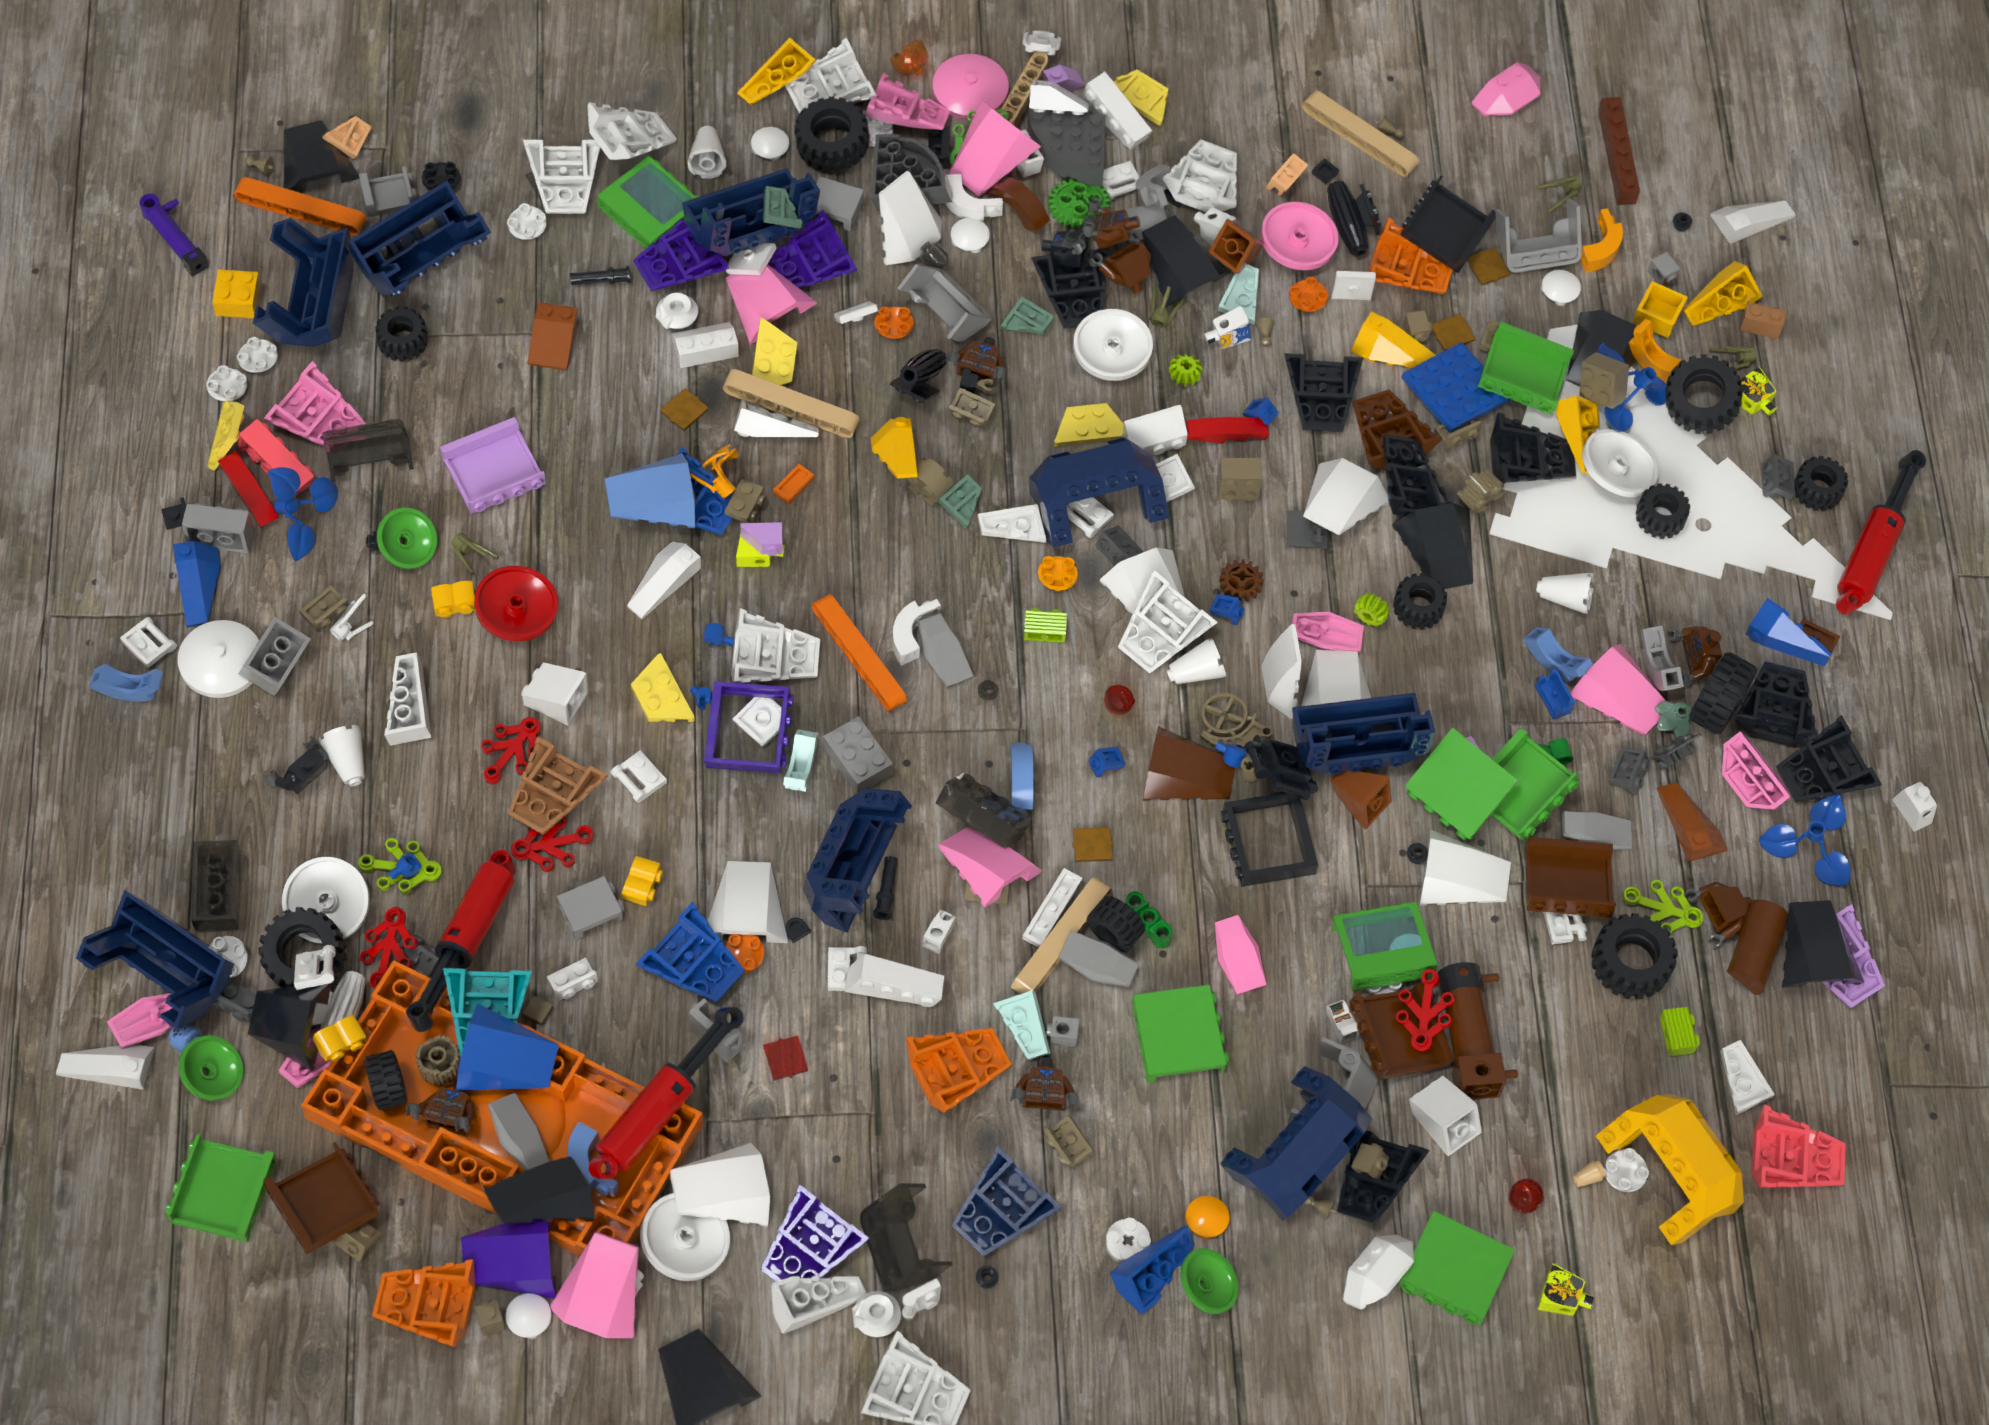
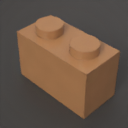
[1740,302,1786,339]

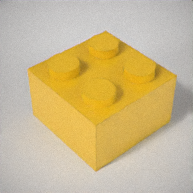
[212,269,261,318]
[1632,281,1688,338]

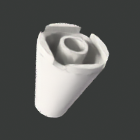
[687,126,726,179]
[1536,573,1594,614]
[1166,638,1226,684]
[319,725,365,787]

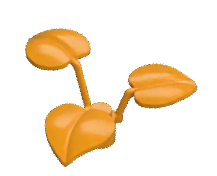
[690,444,738,499]

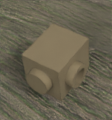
[1403,310,1432,343]
[1351,1143,1389,1179]
[475,1300,505,1336]

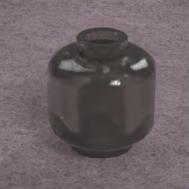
[919,241,948,269]

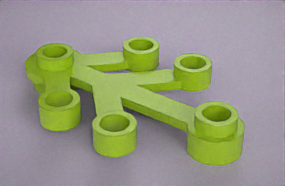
[358,838,442,894]
[1622,880,1703,936]

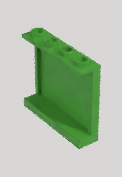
[1478,321,1574,415]
[1405,727,1520,841]
[1491,728,1580,841]
[1132,985,1229,1083]
[165,1133,277,1243]
[1398,1211,1515,1325]

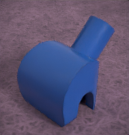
[703,623,734,646]
[690,685,713,710]
[1215,741,1246,767]
[388,852,422,880]

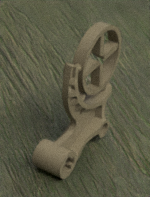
[1200,693,1273,783]

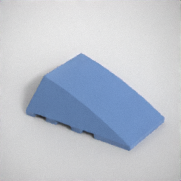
[604,454,695,528]

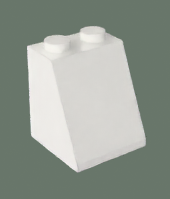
[522,662,588,726]
[1409,1076,1482,1156]

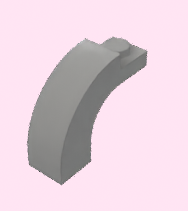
[1135,164,1171,208]
[1640,625,1684,691]

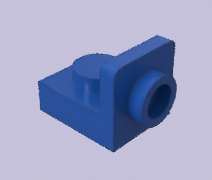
[1242,398,1279,425]
[1209,594,1244,625]
[1088,747,1126,777]

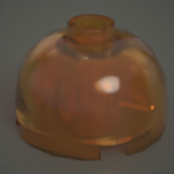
[890,40,929,76]

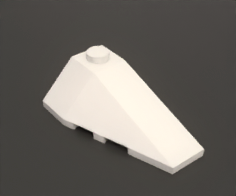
[734,400,819,437]
[627,542,701,619]
[56,1044,154,1089]
[771,1276,867,1334]

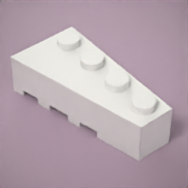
[1080,72,1152,150]
[384,652,431,746]
[845,954,944,1007]

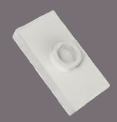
[834,301,878,324]

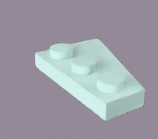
[1218,265,1259,325]
[993,991,1051,1060]

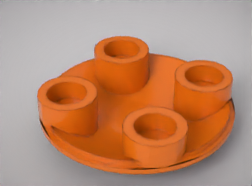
[1289,277,1328,312]
[874,307,914,339]
[725,934,764,974]

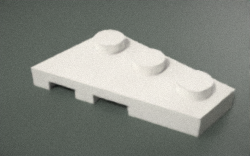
[977,504,1046,543]
[1720,1040,1775,1115]

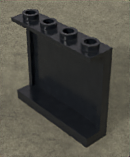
[1400,175,1496,273]

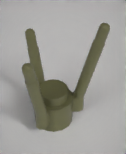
[1536,175,1582,213]
[1149,286,1184,328]
[1709,346,1756,370]
[452,533,499,574]

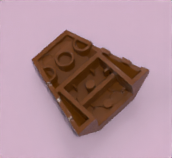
[1353,389,1442,471]
[1143,726,1235,801]

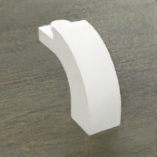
[945,174,1003,222]
[892,599,941,666]

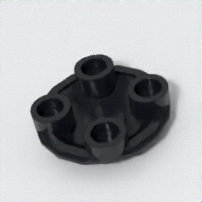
[421,161,461,191]

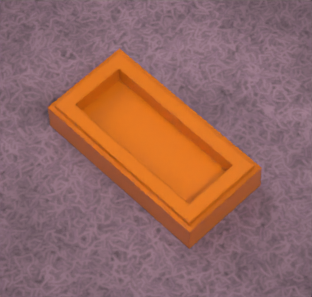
[773,464,814,504]

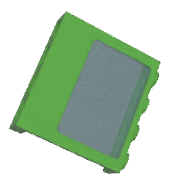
[597,156,698,249]
[1332,902,1438,991]

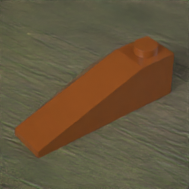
[1657,782,1728,862]

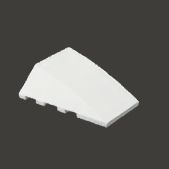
[785,38,877,114]
[588,102,677,160]
[523,140,600,214]
[1163,140,1237,212]
[879,171,942,265]
[1303,458,1389,535]
[1100,547,1185,614]
[1118,570,1218,673]
[731,608,820,683]
[1261,624,1302,719]
[1301,650,1371,706]
[1419,829,1511,906]
[708,861,788,943]
[669,1143,770,1227]
[861,1331,970,1425]

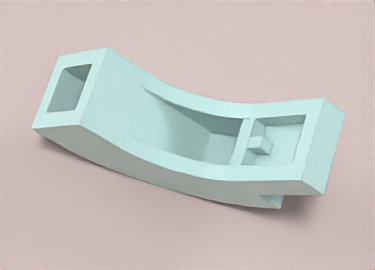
[783,729,818,792]

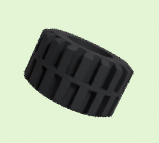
[375,307,428,362]
[1794,456,1848,511]
[1636,483,1691,539]
[1393,573,1447,630]
[1087,896,1145,952]
[364,1050,407,1110]

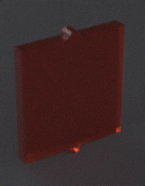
[763,1036,808,1081]

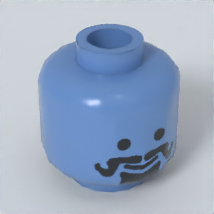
[169,1023,203,1052]

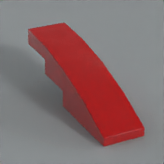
[1185,417,1269,444]
[218,451,279,528]

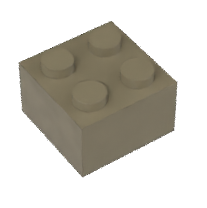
[1579,352,1629,409]
[1217,458,1262,501]

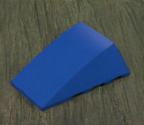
[677,446,733,535]
[636,901,745,1003]
[456,1003,559,1090]

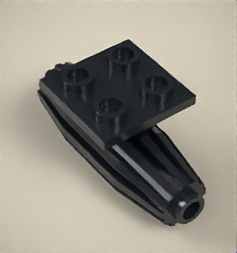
[1327,180,1382,256]
[890,349,947,403]

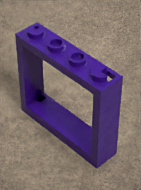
[704,681,794,774]

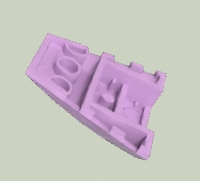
[1823,904,1885,1008]

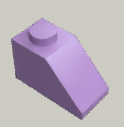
[1042,65,1085,92]
[741,522,783,556]

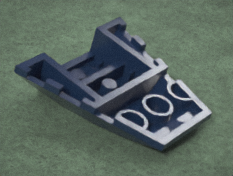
[951,1146,1062,1257]

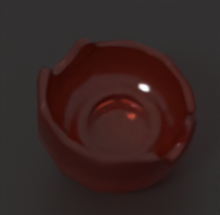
[1103,684,1135,715]
[1508,1178,1544,1214]

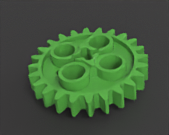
[1048,178,1111,229]

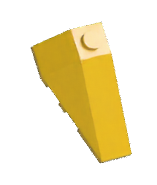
[737,38,816,105]
[1683,261,1763,326]
[1351,311,1436,369]
[1556,395,1600,475]
[870,417,917,478]

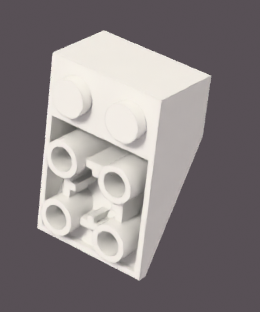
[1029,80,1089,115]

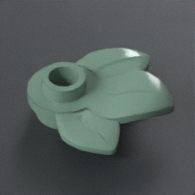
[1655,701,1691,738]

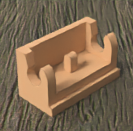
[1266,153,1308,196]

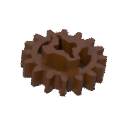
[1219,559,1264,602]

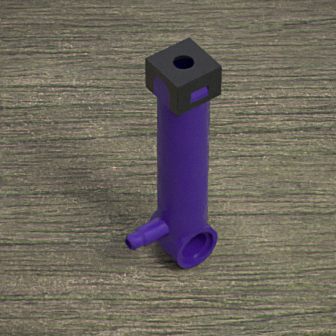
[139,194,209,277]

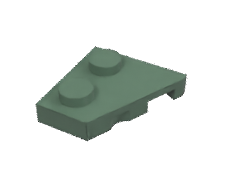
[763,186,802,228]
[1000,297,1055,335]
[938,474,982,529]

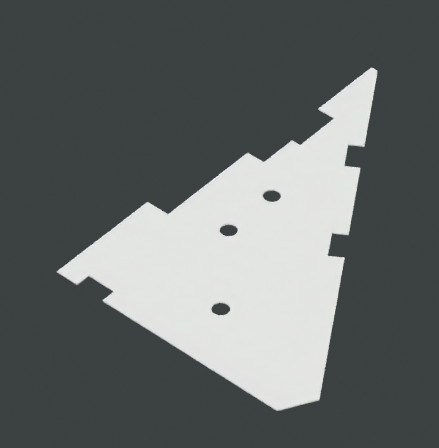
[1489,325,1893,620]

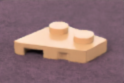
[322,116,371,159]

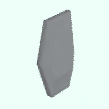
[918,613,973,688]
[1562,811,1632,850]
[1059,931,1139,987]
[488,1093,549,1171]

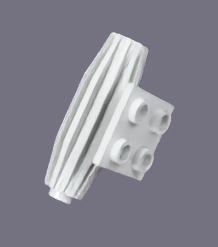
[312,971,366,1057]

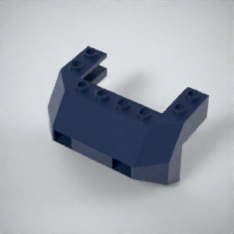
[682,168,820,256]
[349,181,491,297]
[252,218,354,347]
[1029,437,1169,548]
[1292,693,1435,775]
[803,788,912,933]
[76,890,234,1029]
[1220,1066,1373,1220]

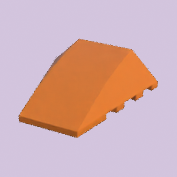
[1367,217,1452,294]
[906,1028,1012,1113]
[372,1259,476,1347]

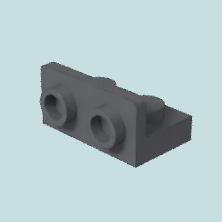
[1761,455,1795,499]
[1095,525,1144,566]
[1608,747,1651,795]
[391,934,441,978]
[214,979,256,1023]

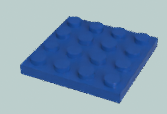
[1401,342,1511,433]

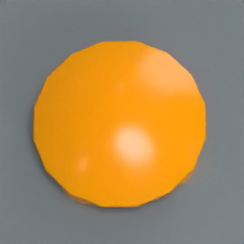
[1037,556,1078,591]
[1185,1195,1230,1240]

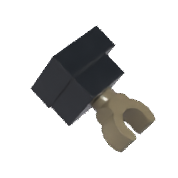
[959,368,993,395]

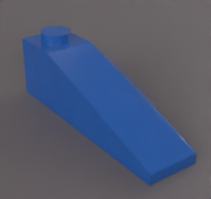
[173,541,221,628]
[1746,598,1832,666]
[1110,1226,1195,1314]

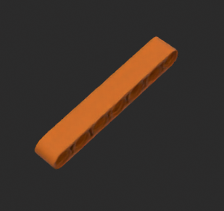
[233,177,367,236]
[811,594,907,712]

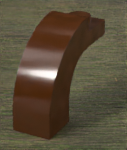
[988,177,1050,231]

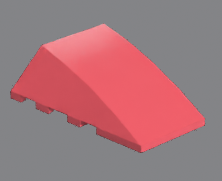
[1751,1105,1846,1188]

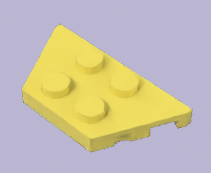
[1114,70,1168,126]
[752,318,797,385]
[207,401,245,471]
[1054,403,1124,447]
[631,653,695,722]

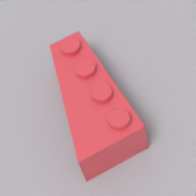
[237,419,314,498]

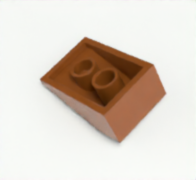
[527,302,579,371]

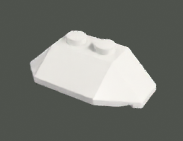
[1343,1235,1414,1310]

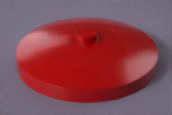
[474,566,558,642]

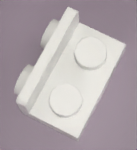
[547,957,598,1001]

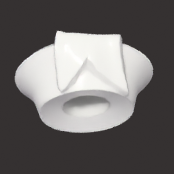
[655,293,698,330]
[852,1291,901,1337]

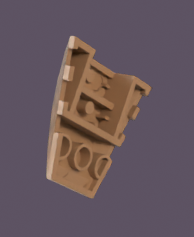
[508,736,608,835]

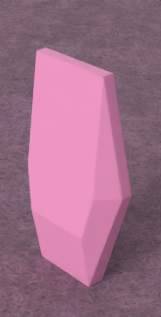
[1292,611,1364,653]
[1215,915,1266,995]
[107,993,172,1048]
[279,1025,332,1089]

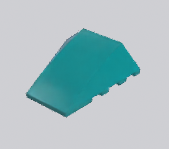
[443,968,532,1057]

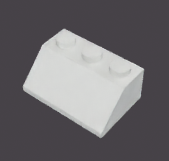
[671,322,739,368]
[1122,405,1187,455]

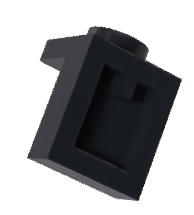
[161,497,190,530]

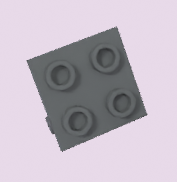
[1287,510,1328,549]
[1650,733,1701,769]

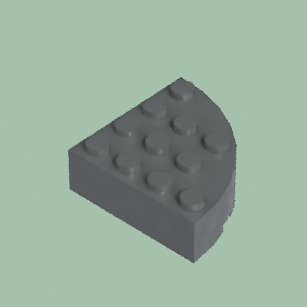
[1027,111,1105,187]
[871,134,952,211]

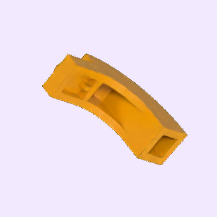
[1580,208,1623,273]
[1629,319,1682,384]

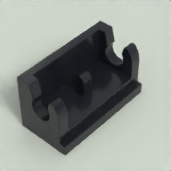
[928,126,950,169]

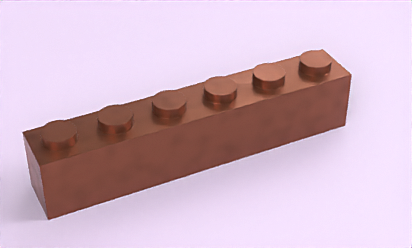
[1598,97,1640,205]

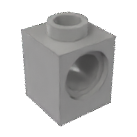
[1647,252,1680,286]
[1046,1016,1079,1047]

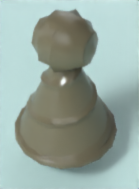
[1375,115,1404,139]
[245,156,274,176]
[1255,317,1274,346]
[1304,1195,1337,1220]

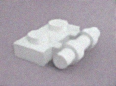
[1543,912,1587,945]

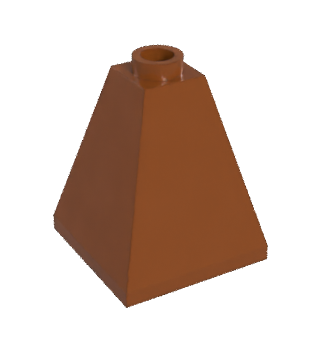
[1209,219,1264,274]
[1330,771,1392,830]

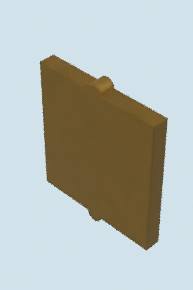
[1467,247,1510,286]
[1432,314,1475,351]
[660,388,709,431]
[1072,827,1113,862]

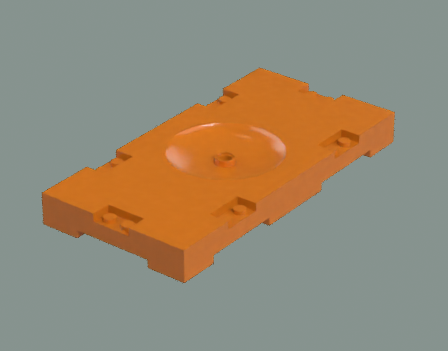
[301,960,703,1257]

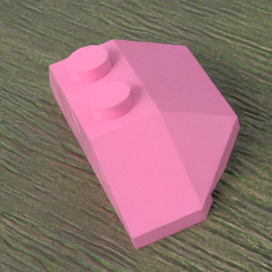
[1472,62,1541,116]
[1722,731,1791,810]

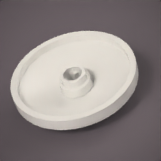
[1073,309,1153,381]
[1582,429,1658,497]
[178,620,259,698]
[282,857,370,944]
[640,1193,730,1281]

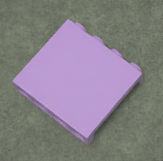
[440,417,546,514]

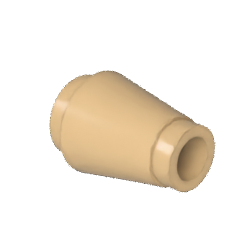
[1572,1160,1607,1188]

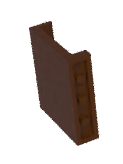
[1525,837,1616,918]
[1349,982,1454,1080]
[263,1142,380,1254]

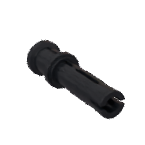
[570,266,631,286]
[873,856,898,920]

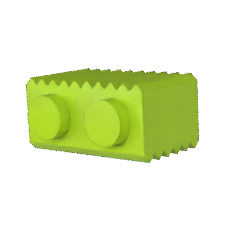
[1024,608,1067,643]
[1660,1007,1700,1056]

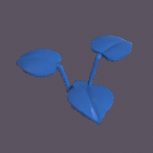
[1597,343,1666,432]
[268,467,338,561]
[1759,794,1851,886]

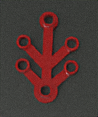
[481,717,541,785]
[511,817,593,872]
[360,907,418,989]
[1396,969,1455,1052]

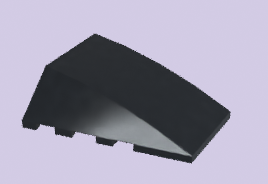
[284,120,360,193]
[1142,215,1230,308]
[1031,248,1109,329]
[1566,310,1637,387]
[1284,353,1364,432]
[1490,412,1576,483]
[1383,434,1452,516]
[1392,503,1473,589]
[1735,661,1818,746]
[1776,715,1882,802]
[1782,900,1864,988]
[248,983,332,1071]
[1337,1130,1429,1225]
[484,1156,595,1223]
[658,1328,761,1425]

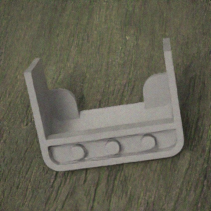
[1495,198,1582,273]
[898,264,992,342]
[1287,1037,1378,1125]

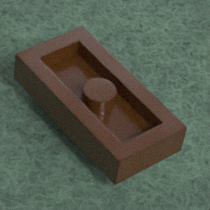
[1800,618,1840,654]

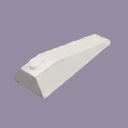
[1710,201,1796,244]

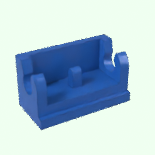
[1534,668,1575,720]

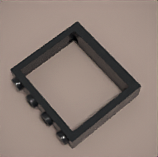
[1220,792,1318,887]

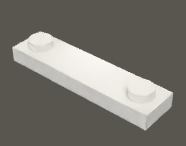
[1022,868,1083,948]

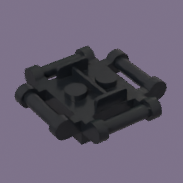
[1244,735,1318,800]

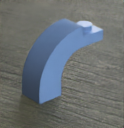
[1523,627,1593,682]
[89,664,163,702]
[1010,742,1033,809]
[567,1122,619,1197]

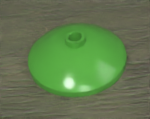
[377,508,437,569]
[178,1035,243,1101]
[1180,1248,1239,1314]

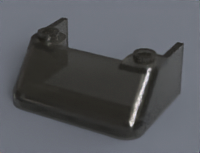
[322,419,414,483]
[860,1183,953,1292]

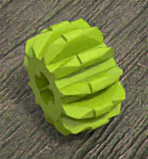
[1168,353,1203,387]
[1354,592,1390,627]

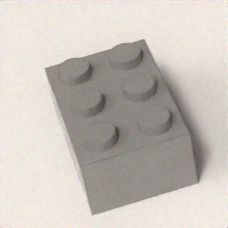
[182,503,254,553]
[238,617,311,696]
[823,716,893,794]

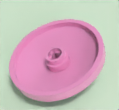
[932,54,1009,120]
[1260,202,1338,270]

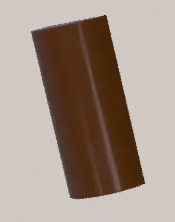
[1727,899,1788,995]

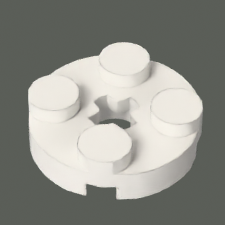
[1023,31,1061,55]
[1106,1218,1151,1263]

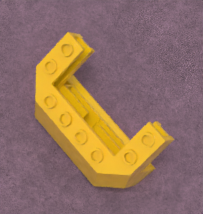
[1596,1094,1744,1245]

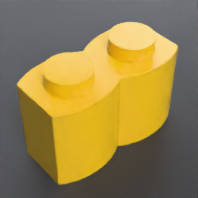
[431,581,475,618]
[622,856,663,907]
[312,1015,366,1062]

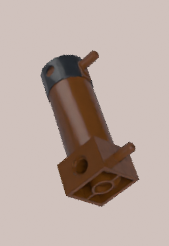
[1438,962,1518,1100]

